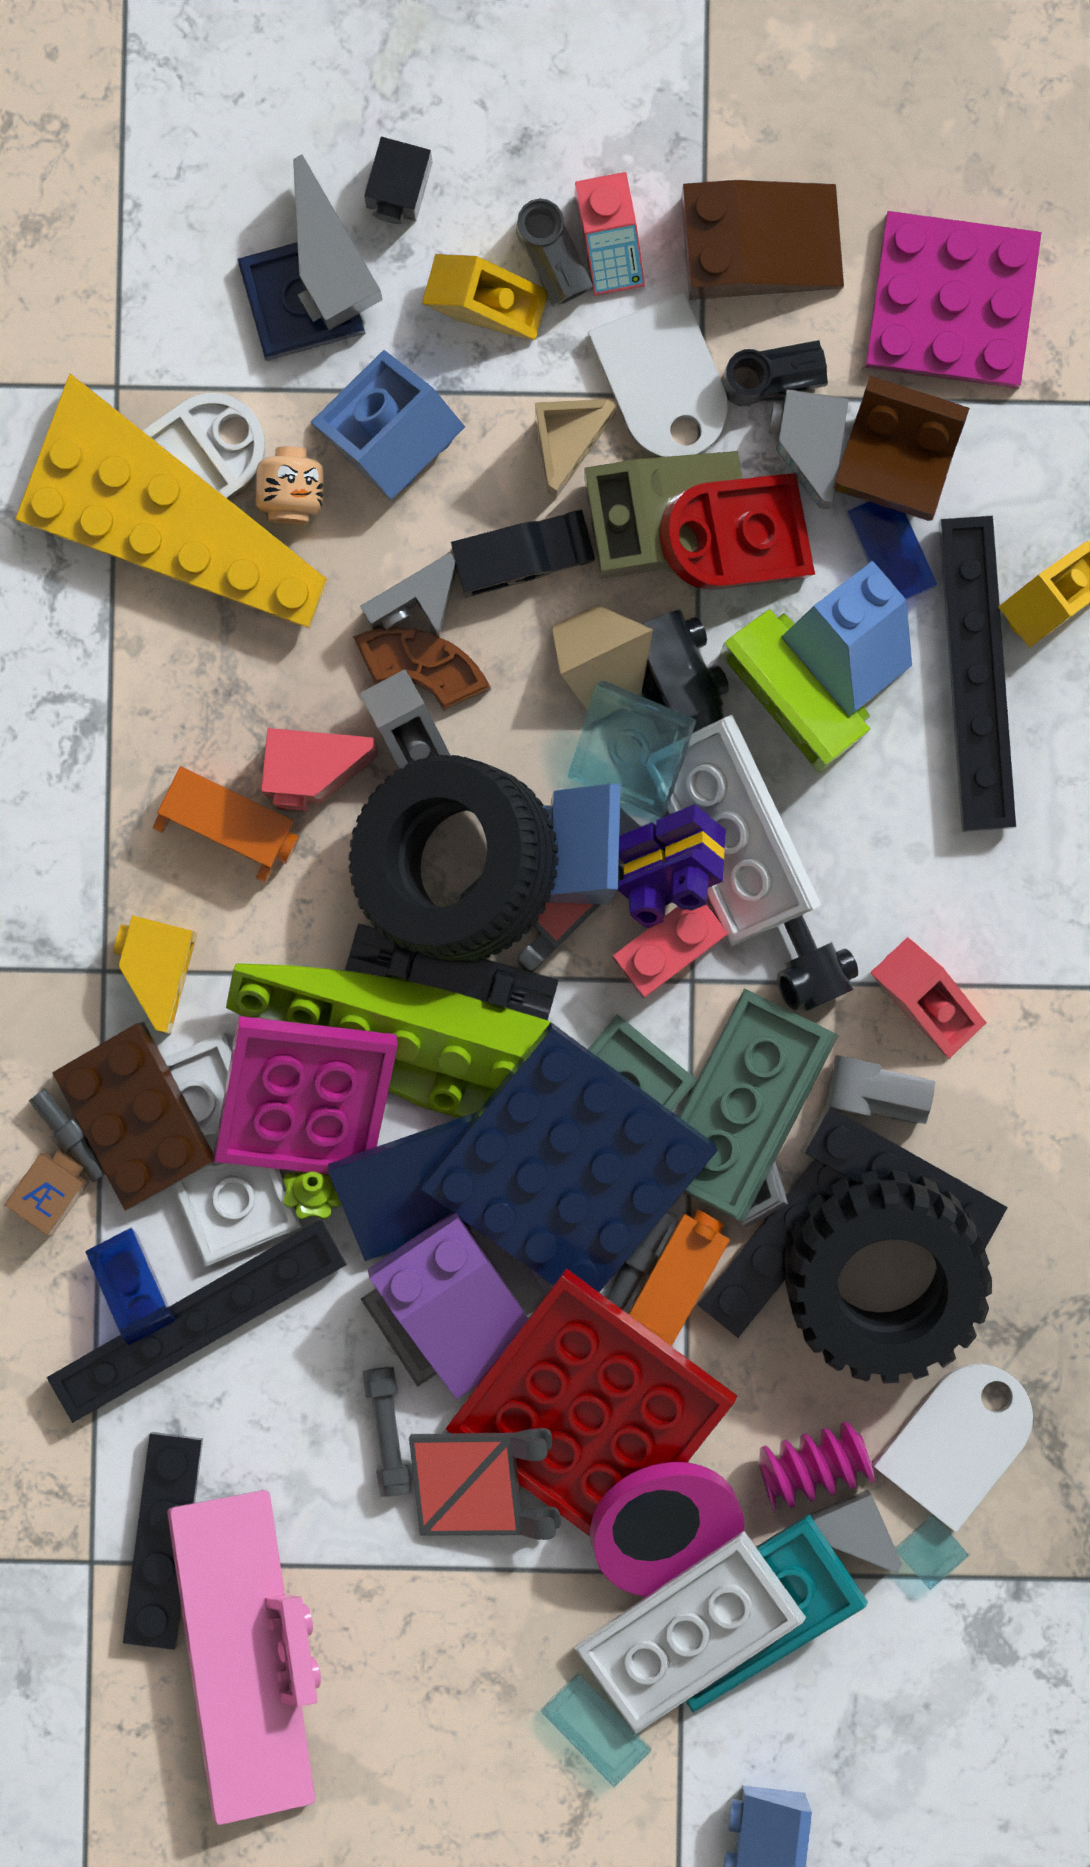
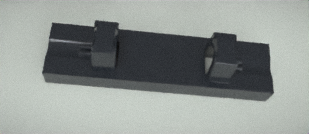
[345,923,559,1020]

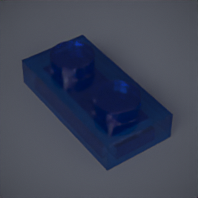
[846,502,938,600]
[85,1227,176,1345]

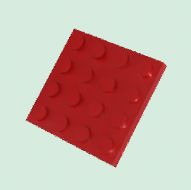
[445,1268,737,1537]

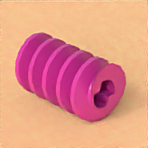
[759,1421,876,1513]

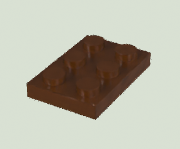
[52,1022,214,1211]

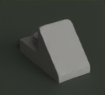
[360,553,457,637]

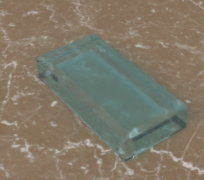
[541,1672,652,1787]

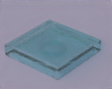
[567,680,696,818]

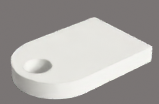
[588,292,728,458]
[143,393,266,500]
[872,1363,1033,1532]

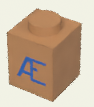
[4,1150,89,1235]

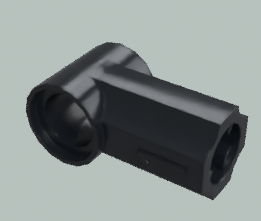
[721,340,828,406]

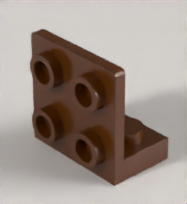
[833,376,970,521]

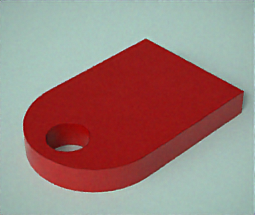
[659,473,815,590]

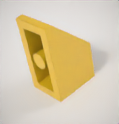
[422,254,547,340]
[998,540,1090,648]
[113,915,198,1034]

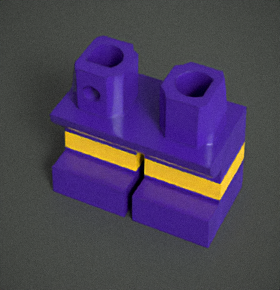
[617,804,726,928]

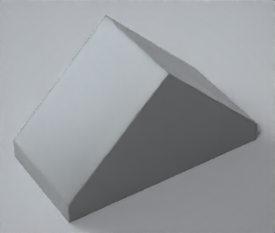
[800,1489,902,1573]

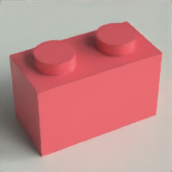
[612,905,728,999]

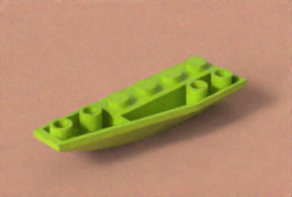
[226,963,551,1118]

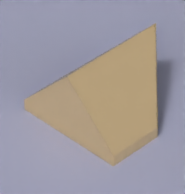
[535,399,617,498]
[552,605,653,721]

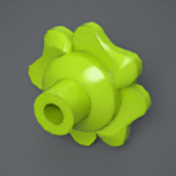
[283,1171,342,1220]

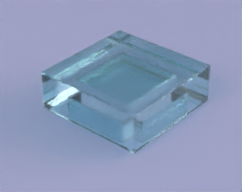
[895,1514,969,1590]

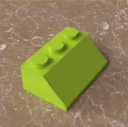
[719,609,871,773]

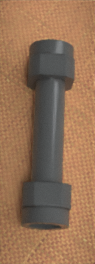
[363,1366,411,1497]

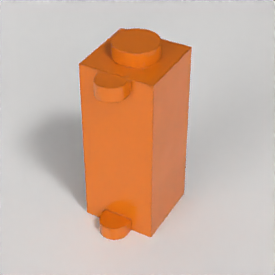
[153,766,300,883]
[627,1209,730,1346]

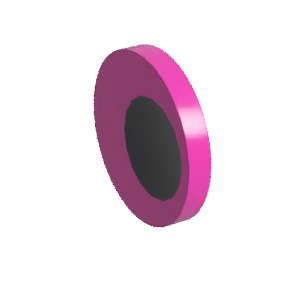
[590,1462,745,1597]

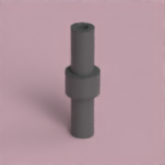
[29,1088,105,1183]
[607,1213,674,1309]

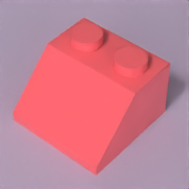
[261,728,378,812]

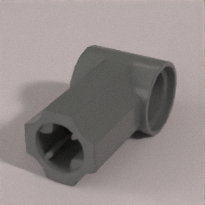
[516,198,593,307]

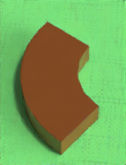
[353,627,491,711]

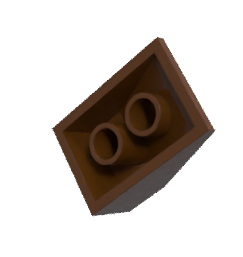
[681,180,844,300]

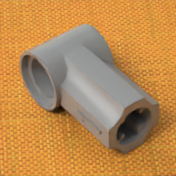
[825,1055,935,1124]

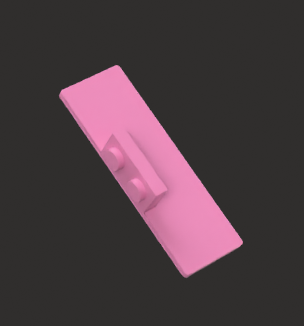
[167,1490,321,1825]

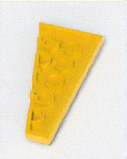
[15,373,328,629]

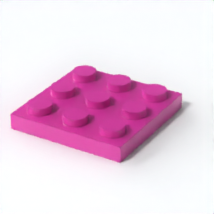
[865,211,1042,389]
[214,1016,398,1174]

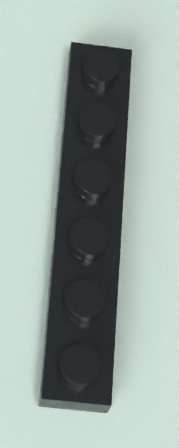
[939,515,1016,832]
[46,1219,347,1423]

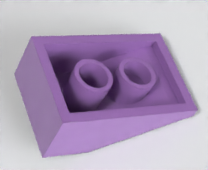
[368,1212,528,1399]

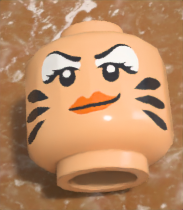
[255,446,324,525]

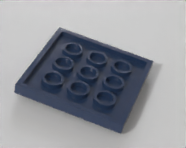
[420,1022,717,1292]

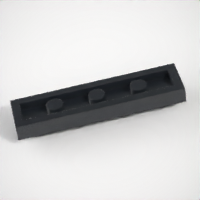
[800,1105,1008,1248]
[697,1159,857,1338]
[123,1432,203,1650]

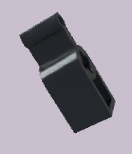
[451,510,595,598]

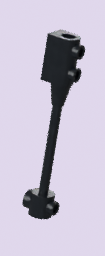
[642,610,858,1011]

